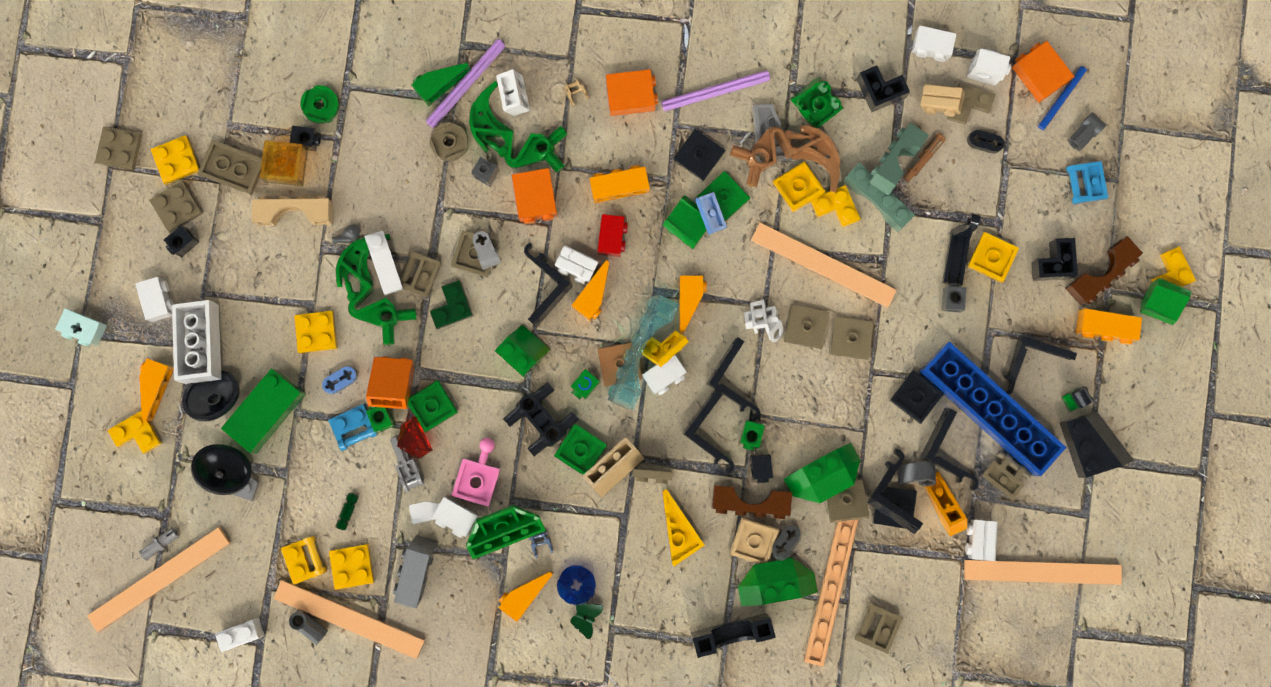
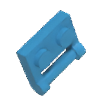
[1066,161,1108,205]
[328,404,378,451]

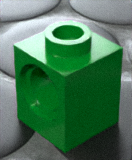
[366,406,396,433]
[739,421,765,451]

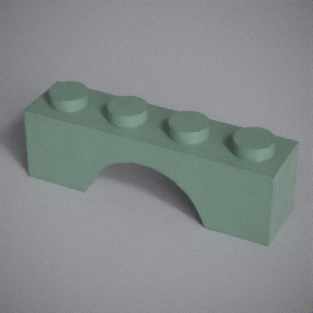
[869,123,929,195]
[843,163,915,232]

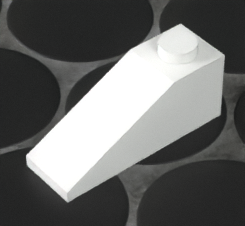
[364,231,403,295]

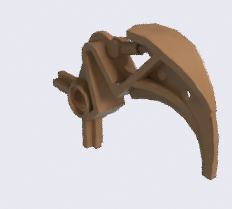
[730,125,840,193]

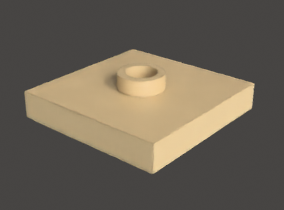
[730,517,779,564]

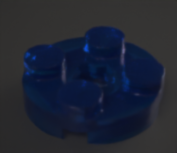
[557,565,596,606]

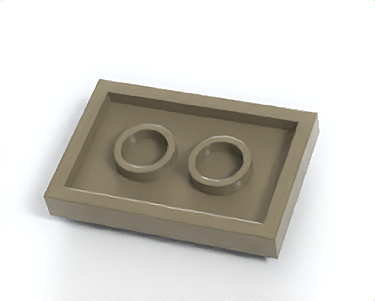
[198,140,266,195]

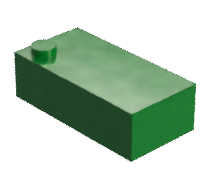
[221,368,306,454]

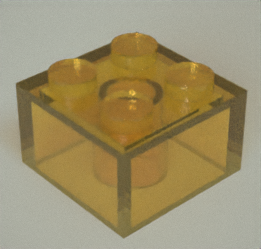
[259,140,308,186]

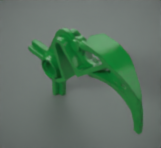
[469,81,568,173]
[336,234,417,346]

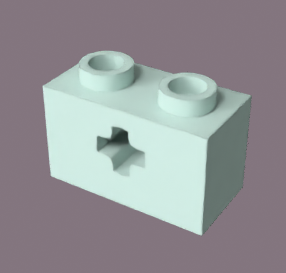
[55,309,107,347]

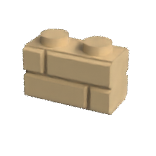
[921,84,965,117]

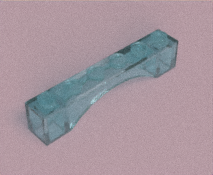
[608,295,679,410]

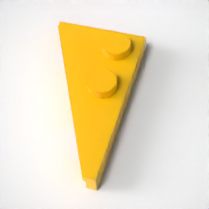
[662,489,705,566]

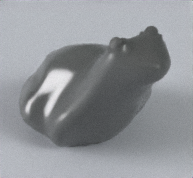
[332,224,361,244]

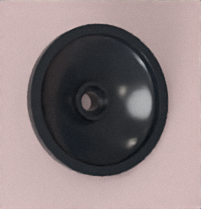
[182,370,240,422]
[191,444,252,495]

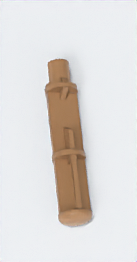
[903,133,946,182]

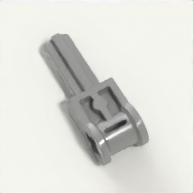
[390,435,425,493]

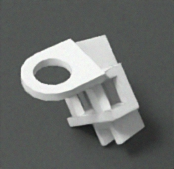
[744,300,783,343]

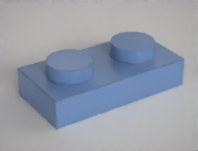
[695,192,727,235]

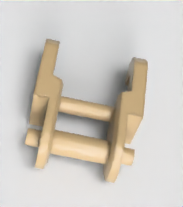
[564,78,589,106]

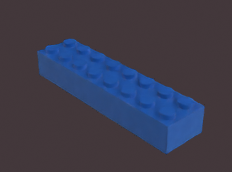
[919,342,1067,476]

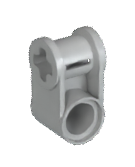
[472,231,501,270]

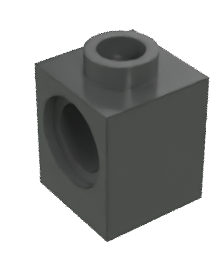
[471,157,499,187]
[942,283,966,313]

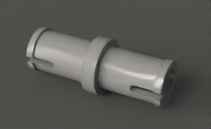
[139,527,179,561]

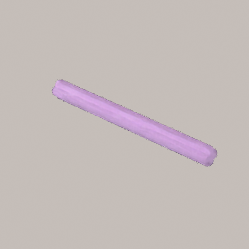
[426,39,505,128]
[662,70,770,111]

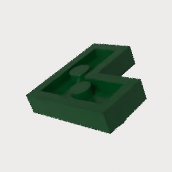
[430,280,473,330]

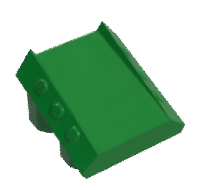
[790,77,844,129]
[662,195,707,249]
[1140,278,1192,325]

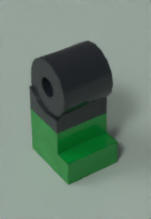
[1061,386,1095,412]

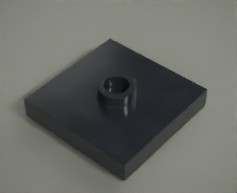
[673,129,726,182]
[889,370,944,424]
[872,486,917,529]

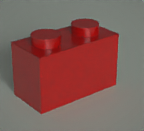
[597,214,628,257]

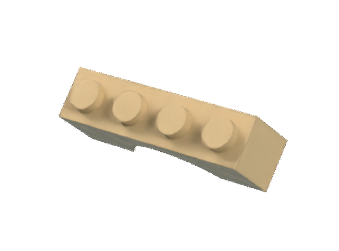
[252,196,333,225]

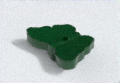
[570,603,603,639]

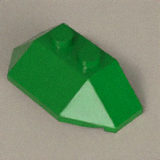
[783,443,860,504]
[466,505,546,560]
[738,557,818,606]

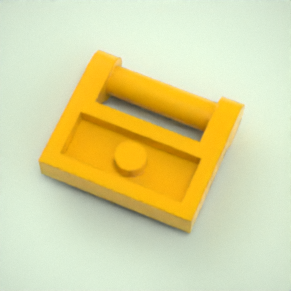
[281,536,327,585]

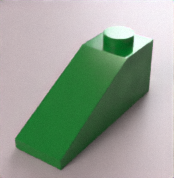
[411,63,471,107]

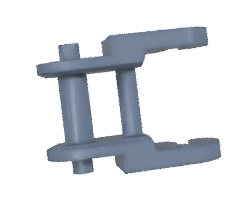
[529,532,554,558]

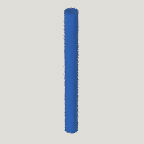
[1038,66,1087,130]

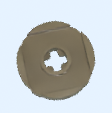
[430,122,468,161]

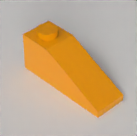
[571,260,610,321]
[679,276,707,335]
[139,358,174,421]
[924,472,967,536]
[498,571,554,622]

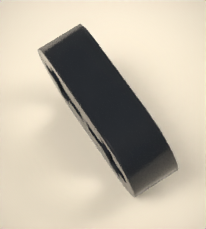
[967,130,1005,154]

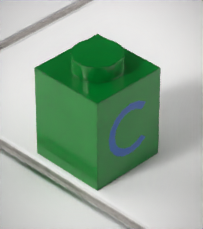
[570,369,601,400]

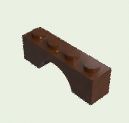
[1065,236,1143,305]
[712,485,792,519]

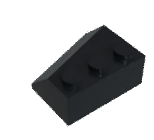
[1059,411,1134,478]

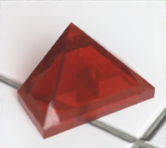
[397,416,433,459]

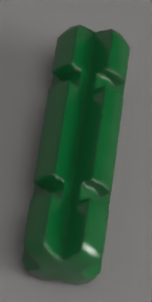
[336,493,359,530]

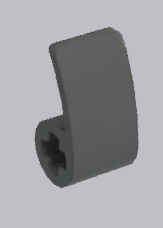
[897,461,936,486]

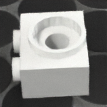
[966,49,1011,86]

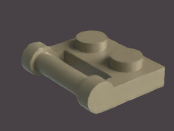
[400,251,442,298]
[855,603,903,654]

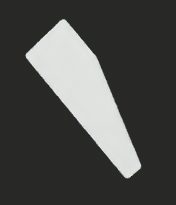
[409,502,464,524]

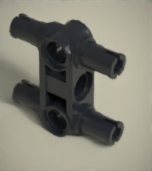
[503,382,579,457]

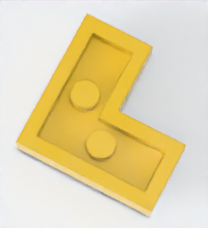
[811,185,861,228]
[1151,246,1196,287]
[638,330,689,367]
[107,411,162,454]

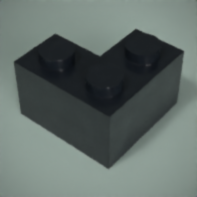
[856,65,910,113]
[1031,238,1078,281]

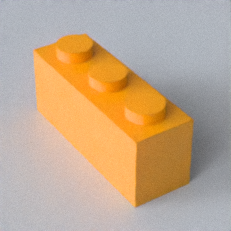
[589,165,650,204]
[1076,309,1142,345]

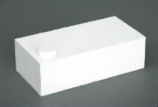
[172,300,221,384]

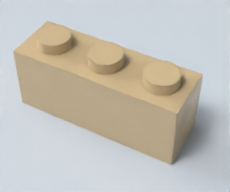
[582,437,645,498]

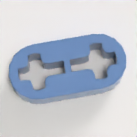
[322,366,358,394]

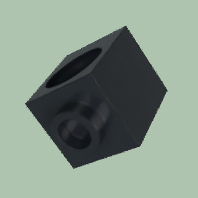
[289,126,321,151]
[164,225,199,257]
[750,455,773,483]

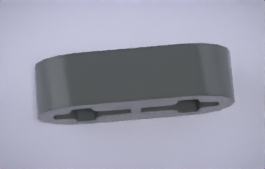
[772,526,801,561]

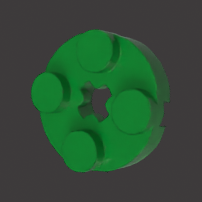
[300,85,340,124]

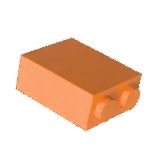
[1012,41,1075,103]
[606,69,658,116]
[511,168,558,224]
[366,356,414,409]

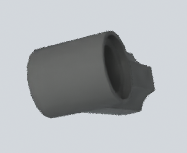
[1068,112,1107,151]
[289,610,328,645]

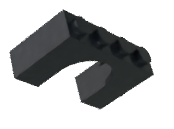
[691,613,776,658]

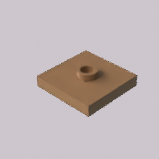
[598,342,642,387]

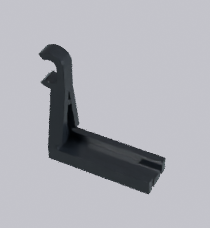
[942,214,980,286]
[524,243,572,327]
[1002,336,1077,395]
[706,337,760,421]
[682,389,734,474]
[920,408,978,491]
[867,449,923,534]

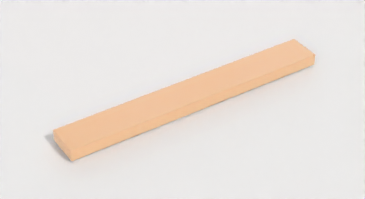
[751,223,897,308]
[804,519,859,667]
[87,527,230,632]
[964,560,1122,585]
[273,580,425,659]

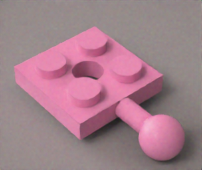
[452,438,501,507]

